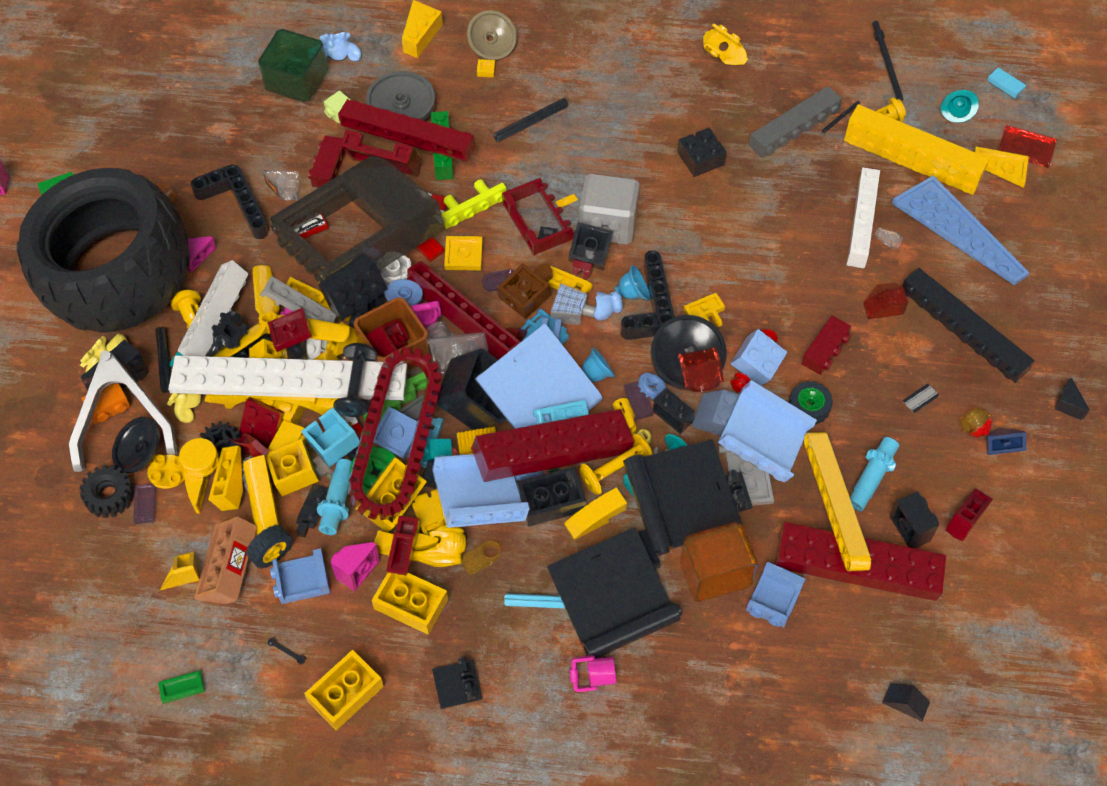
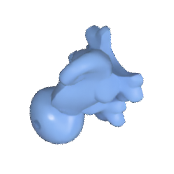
[308,32,361,62]

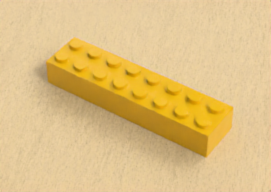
[844,104,990,195]

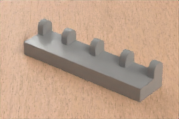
[260,276,336,323]

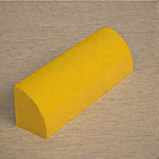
[243,455,279,536]

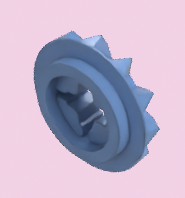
[637,373,666,400]

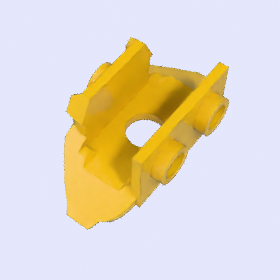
[703,23,748,65]

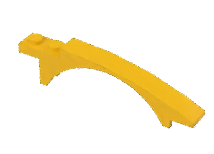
[205,394,339,415]

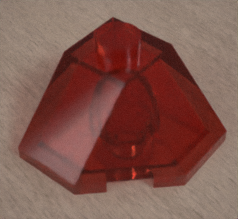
[863,282,908,319]

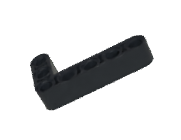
[191,164,268,239]
[620,250,675,340]

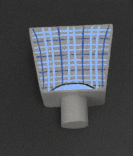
[551,284,596,325]

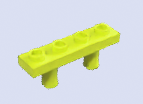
[441,179,506,229]

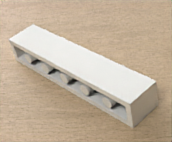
[847,167,880,268]
[177,260,248,357]

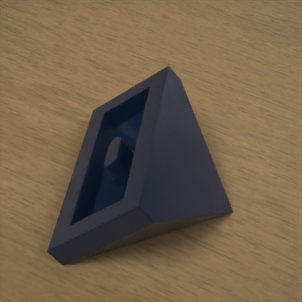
[987,428,1026,455]

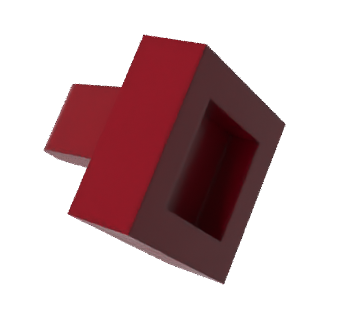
[572,260,594,281]

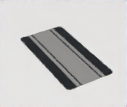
[903,384,939,413]

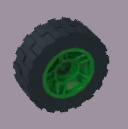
[789,381,833,425]

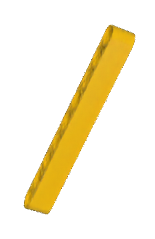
[804,432,871,571]

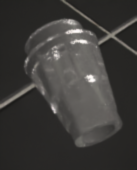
[875,227,903,249]

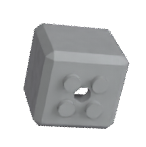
[579,174,640,245]

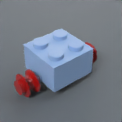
[730,329,787,393]

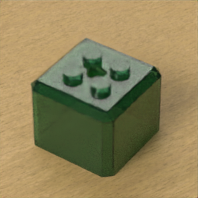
[258,29,328,102]

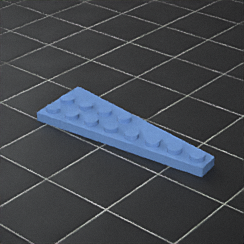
[892,175,1029,285]

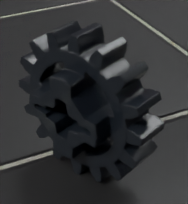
[200,421,241,458]

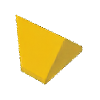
[159,551,199,591]

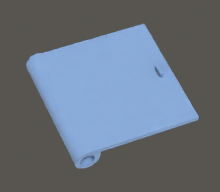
[475,324,602,429]

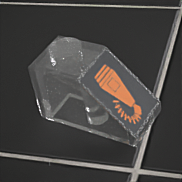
[263,170,301,200]

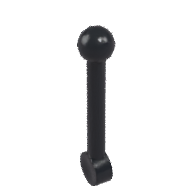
[267,638,305,665]

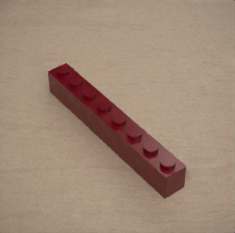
[338,99,476,162]
[407,261,521,362]

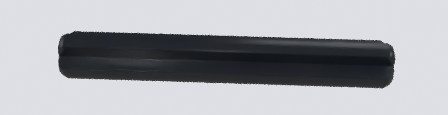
[155,326,171,393]

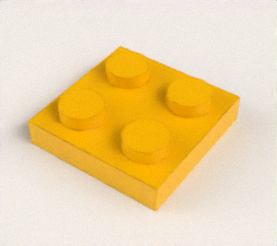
[444,236,483,271]

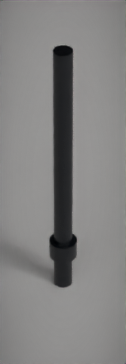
[872,21,904,102]

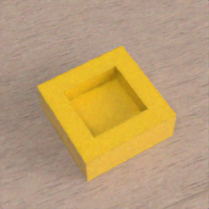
[477,59,495,77]

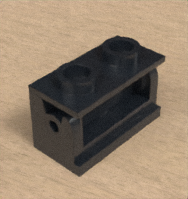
[652,388,695,434]

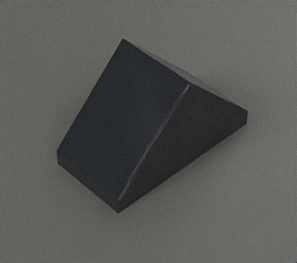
[1055,378,1090,420]
[882,684,930,722]

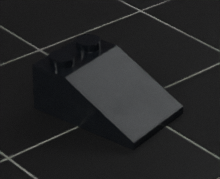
[80,340,148,391]

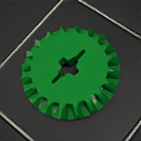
[350,447,397,494]

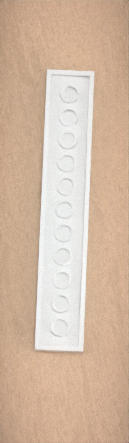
[169,356,408,400]

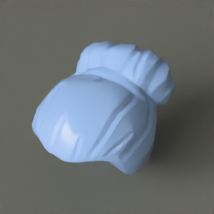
[594,291,623,321]

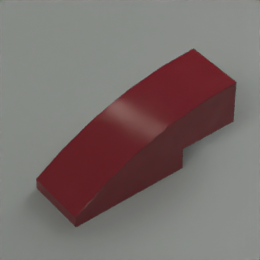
[386,516,420,576]

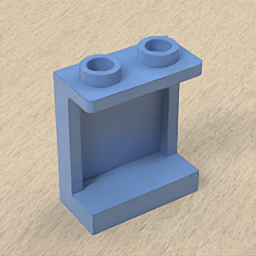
[270,548,330,604]
[746,562,806,628]

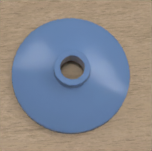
[385,279,423,306]

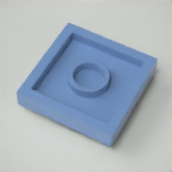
[374,406,417,459]

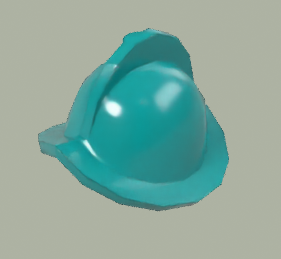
[941,90,979,123]

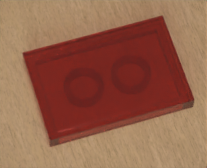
[998,125,1057,168]

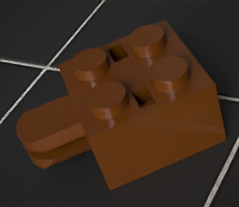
[497,263,553,319]

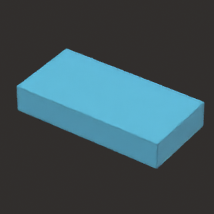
[987,67,1026,98]

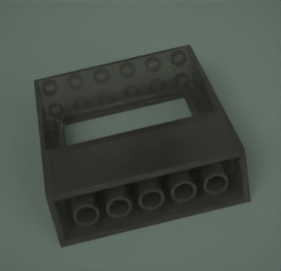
[270,156,445,283]

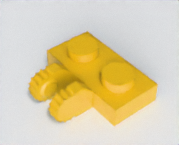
[683,293,725,327]

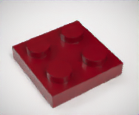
[267,308,312,352]
[239,397,284,447]

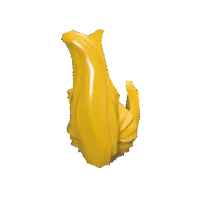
[412,525,466,567]

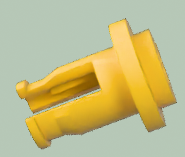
[876,97,906,122]
[170,290,201,329]

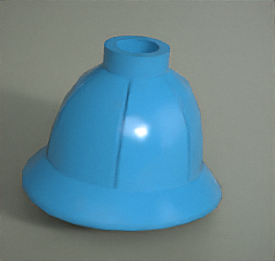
[615,265,650,301]
[582,347,615,382]

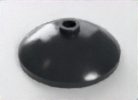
[112,417,160,473]

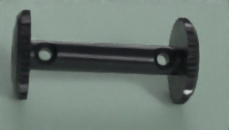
[333,343,377,417]

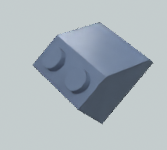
[692,390,739,436]

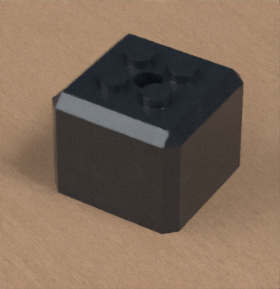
[437,348,506,430]

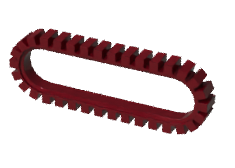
[348,347,441,521]

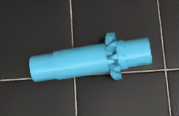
[850,437,900,511]
[317,459,352,535]

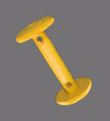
[580,433,653,495]

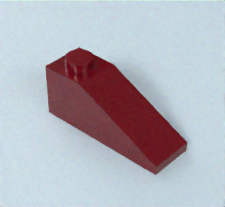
[945,489,993,542]

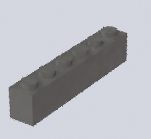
[749,86,842,158]

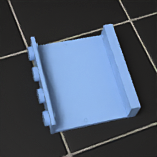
[718,380,817,482]
[432,454,529,528]

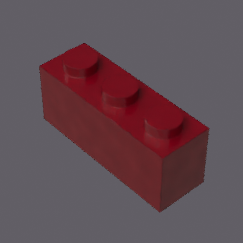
[308,135,346,190]
[801,315,852,375]

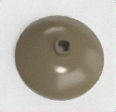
[467,10,516,61]

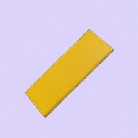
[555,194,578,207]

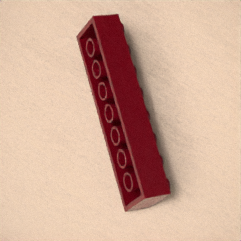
[471,409,635,482]
[775,522,946,601]

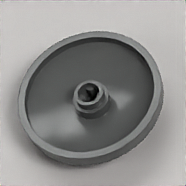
[366,71,435,121]

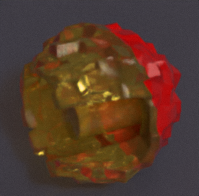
[961,407,992,438]

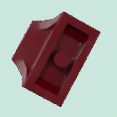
[230,433,269,458]

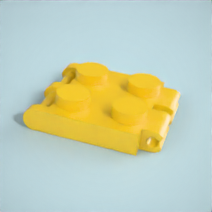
[412,489,463,536]

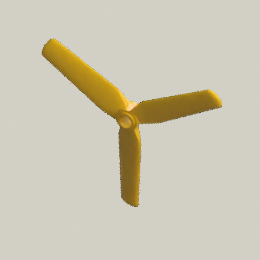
[213,265,350,357]

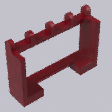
[341,129,422,177]
[502,178,575,255]

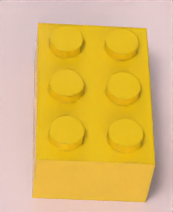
[355,457,427,533]
[372,573,448,635]
[304,650,384,731]

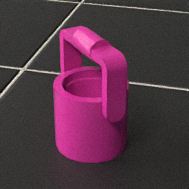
[410,301,441,336]
[569,655,616,692]

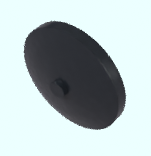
[650,315,727,391]

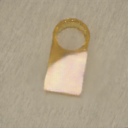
[461,541,501,576]

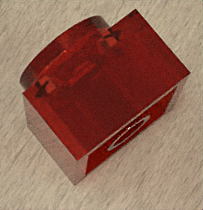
[679,347,724,392]

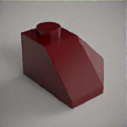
[365,318,409,357]

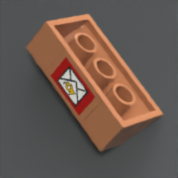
[194,516,257,604]

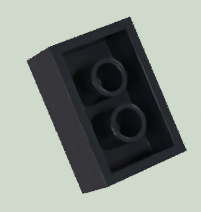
[318,253,388,321]
[517,467,586,527]

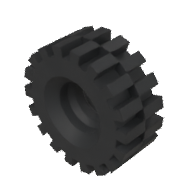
[79,465,135,518]

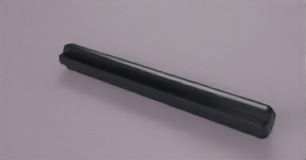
[493,98,568,142]

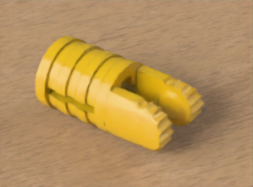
[612,398,637,435]

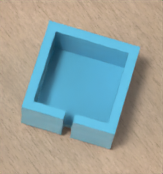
[301,408,359,467]

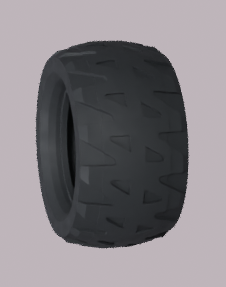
[17,168,190,333]

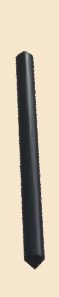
[822,101,860,133]

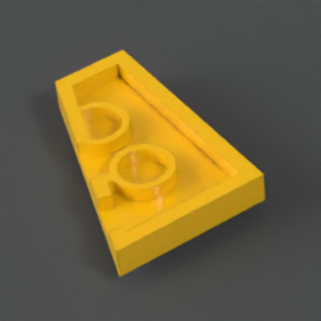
[974,147,1029,188]

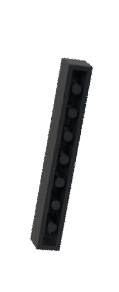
[901,268,1035,383]

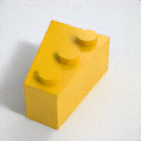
[402,0,443,58]

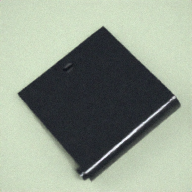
[623,439,744,556]
[546,527,682,658]

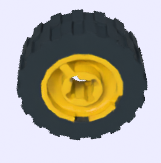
[246,525,293,569]

